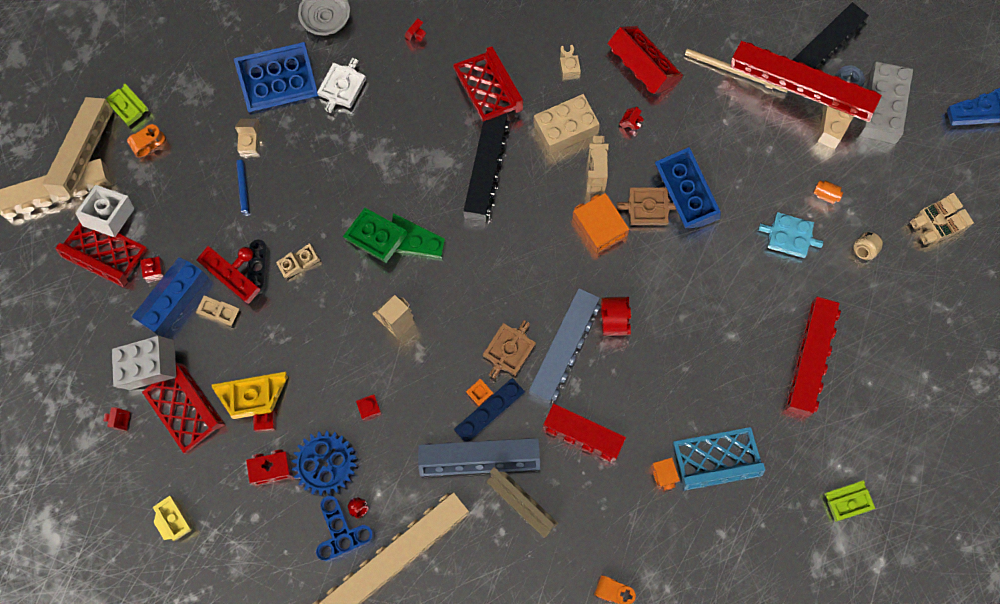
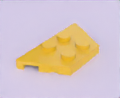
[211,372,288,419]

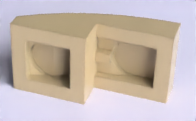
[196,295,239,327]

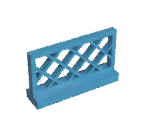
[673,427,765,491]

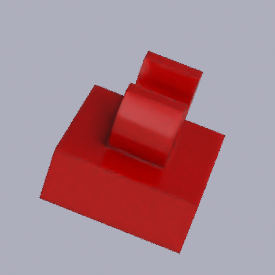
[404,18,426,42]
[619,106,644,130]
[140,256,164,280]
[103,407,130,431]
[253,410,275,432]

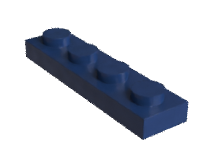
[454,378,525,442]

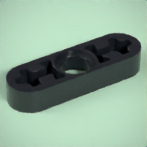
[247,239,268,294]

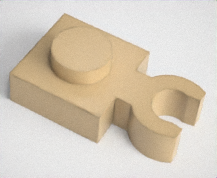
[560,45,581,77]

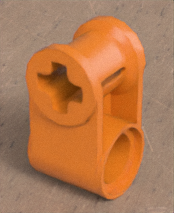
[127,124,166,157]
[594,575,636,604]

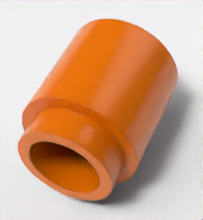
[813,180,843,204]

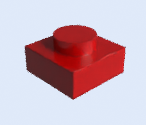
[356,394,381,420]

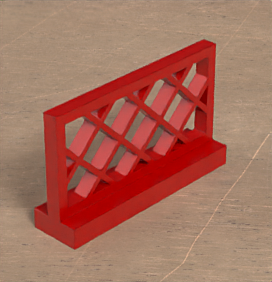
[453,46,523,122]
[55,222,148,288]
[142,362,225,454]

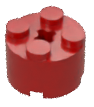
[601,296,631,336]

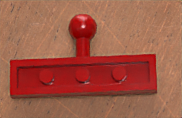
[196,246,261,304]

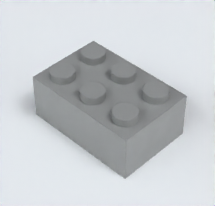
[112,336,176,390]

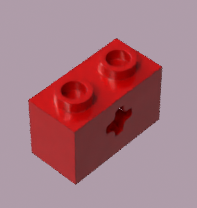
[246,449,293,486]

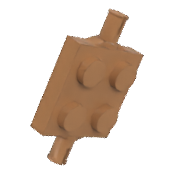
[617,188,676,225]
[483,320,536,379]

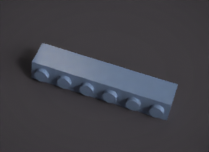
[529,288,601,404]
[418,438,540,476]

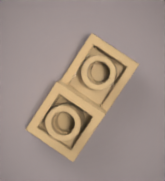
[276,243,321,278]

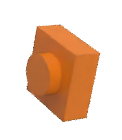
[466,379,493,407]

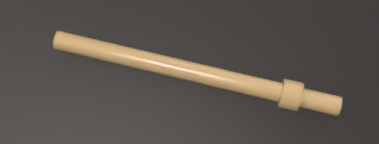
[685,48,788,93]

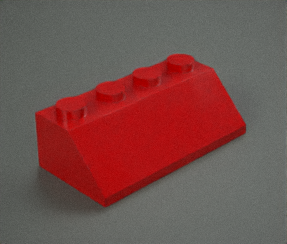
[607,26,684,94]

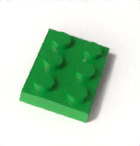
[343,208,408,263]

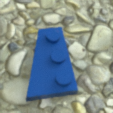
[947,88,1000,126]

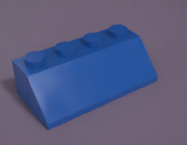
[655,147,721,229]
[132,257,209,337]

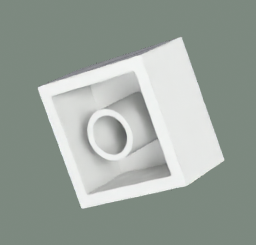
[75,185,134,237]

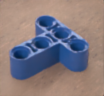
[316,496,375,562]

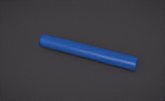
[236,160,249,213]

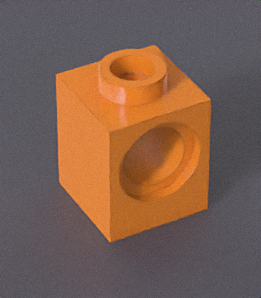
[651,458,680,491]

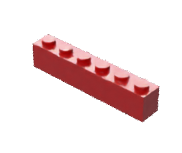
[786,297,841,417]

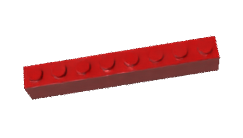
[730,41,882,122]

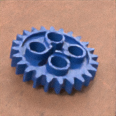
[292,431,357,497]

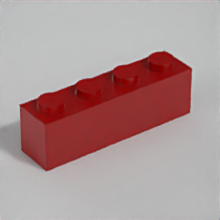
[543,403,626,462]

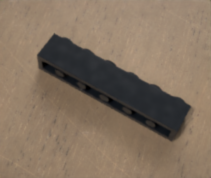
[792,2,869,93]
[463,110,510,222]

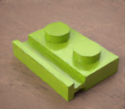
[106,84,149,126]
[824,480,876,522]

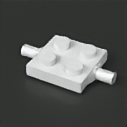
[317,58,366,113]

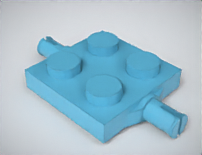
[758,212,824,258]

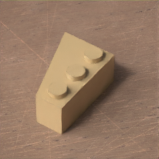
[818,105,854,150]
[372,295,415,339]

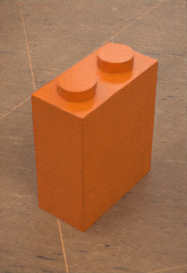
[573,193,630,253]

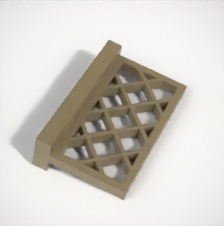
[486,467,559,539]

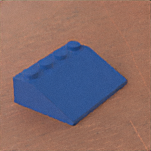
[233,42,318,112]

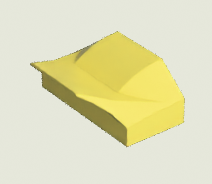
[153,496,193,541]

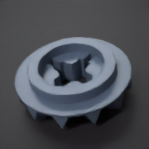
[835,66,865,87]

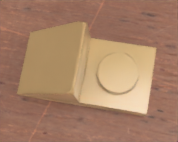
[235,119,259,153]

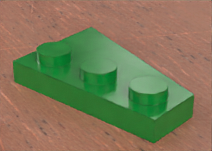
[392,213,445,259]

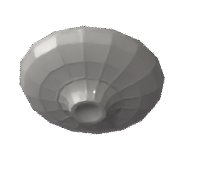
[298,0,350,36]

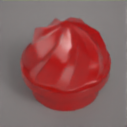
[348,497,369,518]

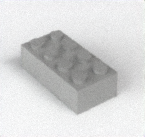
[859,62,913,144]

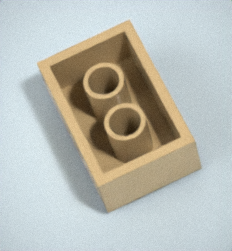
[534,94,600,155]

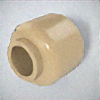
[854,232,883,260]

